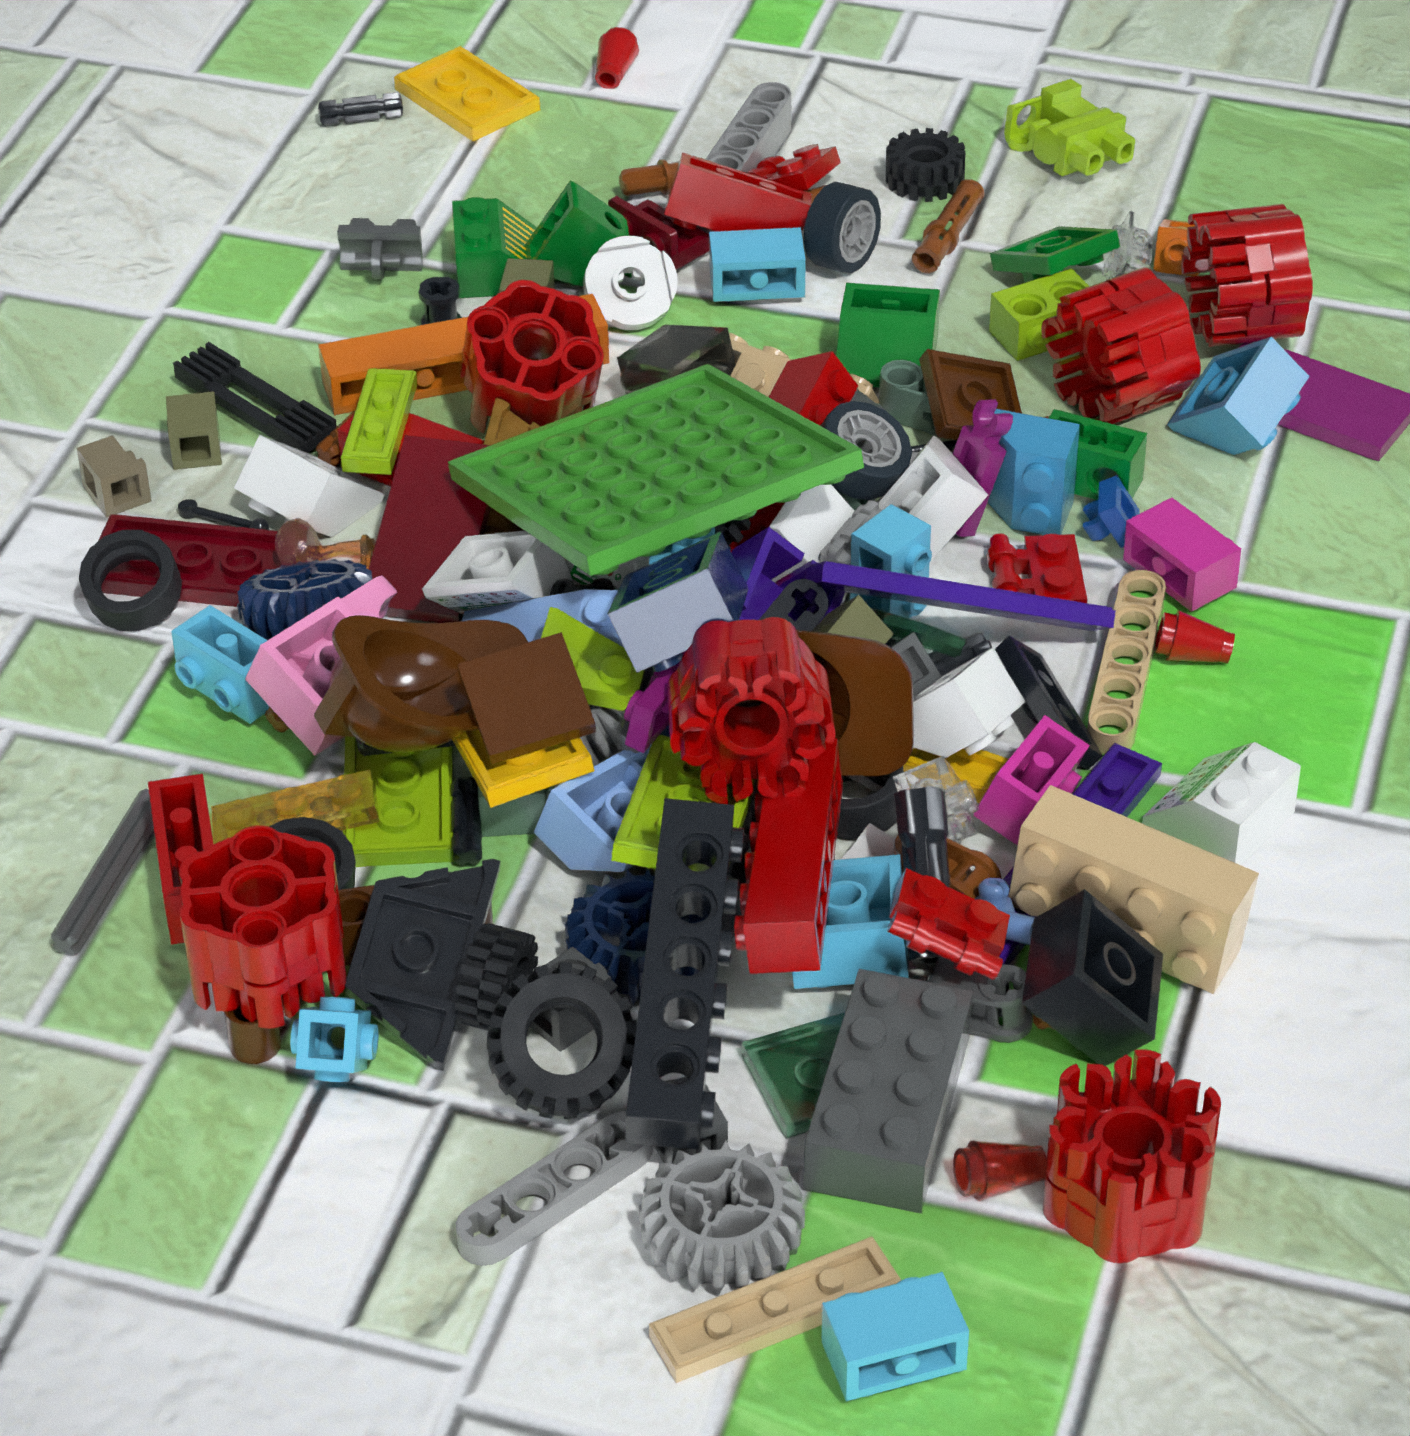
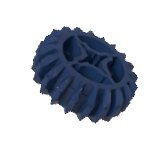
[237,559,372,641]
[565,868,705,1005]

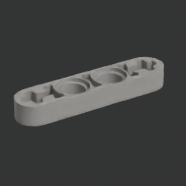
[456,1111,653,1266]

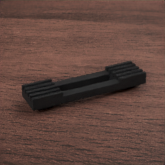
[173,342,337,453]

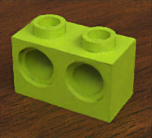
[989,269,1089,361]

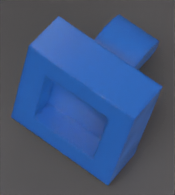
[1083,475,1140,548]

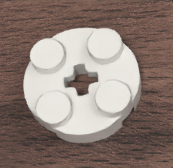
[583,236,677,330]

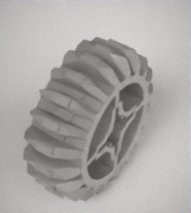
[639,1140,805,1295]

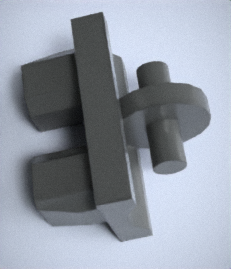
[337,218,423,280]

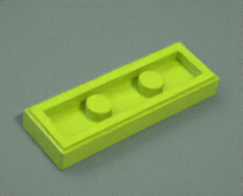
[341,368,417,475]

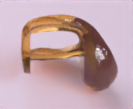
[275,518,376,569]

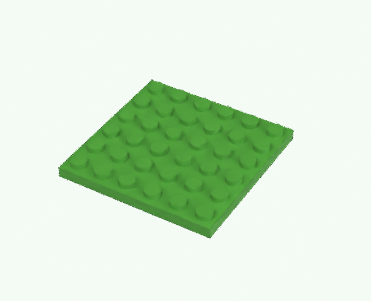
[448,364,864,576]

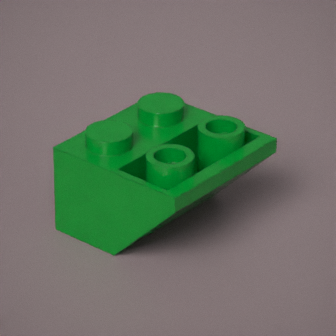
[836,282,940,388]

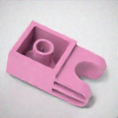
[245,575,397,756]

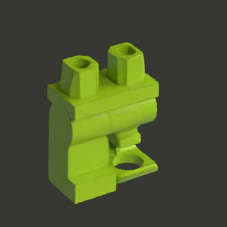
[1005,79,1135,176]

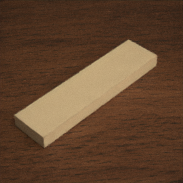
[649,1236,901,1383]

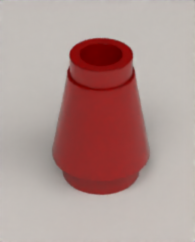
[595,27,639,89]
[1155,610,1235,664]

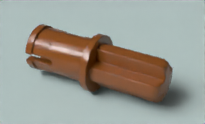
[619,157,704,196]

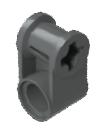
[927,956,1033,1042]

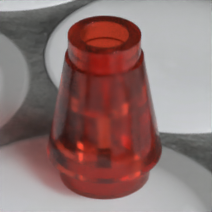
[953,1140,1047,1201]

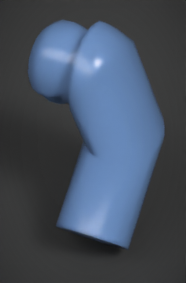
[976,878,1035,946]

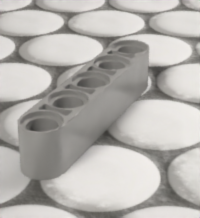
[697,82,791,234]

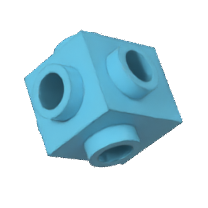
[290,997,379,1082]

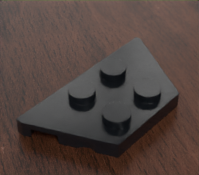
[345,859,501,1071]

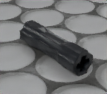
[894,787,951,964]

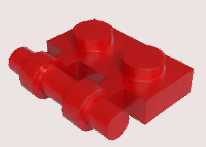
[746,144,841,191]
[986,533,1088,603]
[887,868,1010,980]

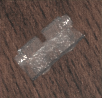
[1102,211,1153,280]

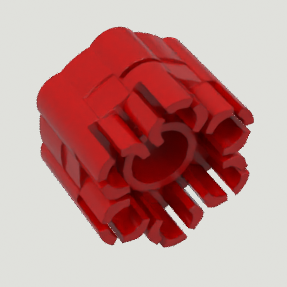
[1181,204,1313,347]
[1041,267,1201,424]
[460,280,604,433]
[667,617,835,804]
[179,825,347,1029]
[1043,1049,1221,1263]

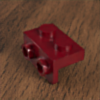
[608,196,709,270]

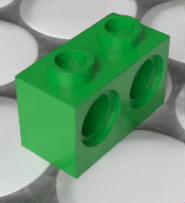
[1049,409,1147,500]

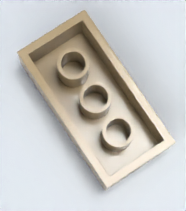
[1009,785,1259,994]

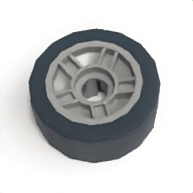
[804,181,881,273]
[820,401,912,500]

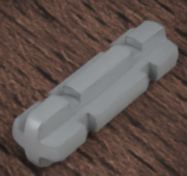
[820,500,882,565]

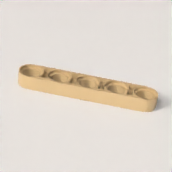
[1087,570,1166,755]

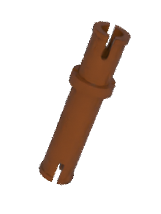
[912,179,985,273]

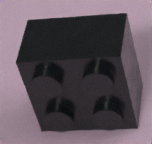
[1022,889,1163,1066]

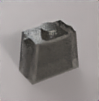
[617,325,736,394]

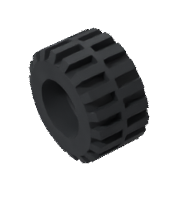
[486,962,637,1119]

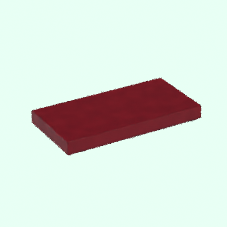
[369,435,491,623]
[98,514,288,607]

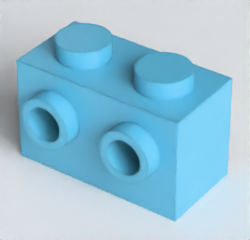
[709,227,806,302]
[850,504,932,632]
[171,605,269,724]
[822,1272,969,1401]

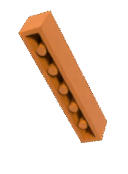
[318,294,610,415]

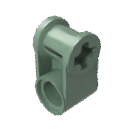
[878,360,936,436]

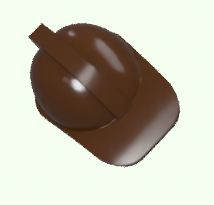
[314,615,528,753]
[736,630,914,776]

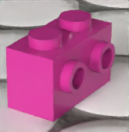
[1123,497,1242,612]
[973,715,1090,846]

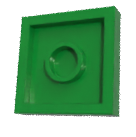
[990,226,1120,283]

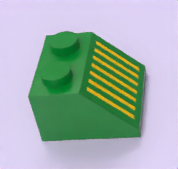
[452,197,537,298]

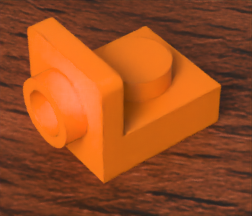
[1154,219,1199,276]

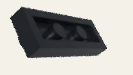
[995,635,1103,770]

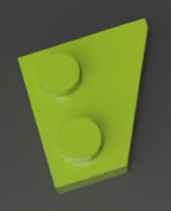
[541,607,645,711]

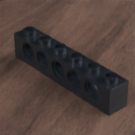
[626,798,744,1150]

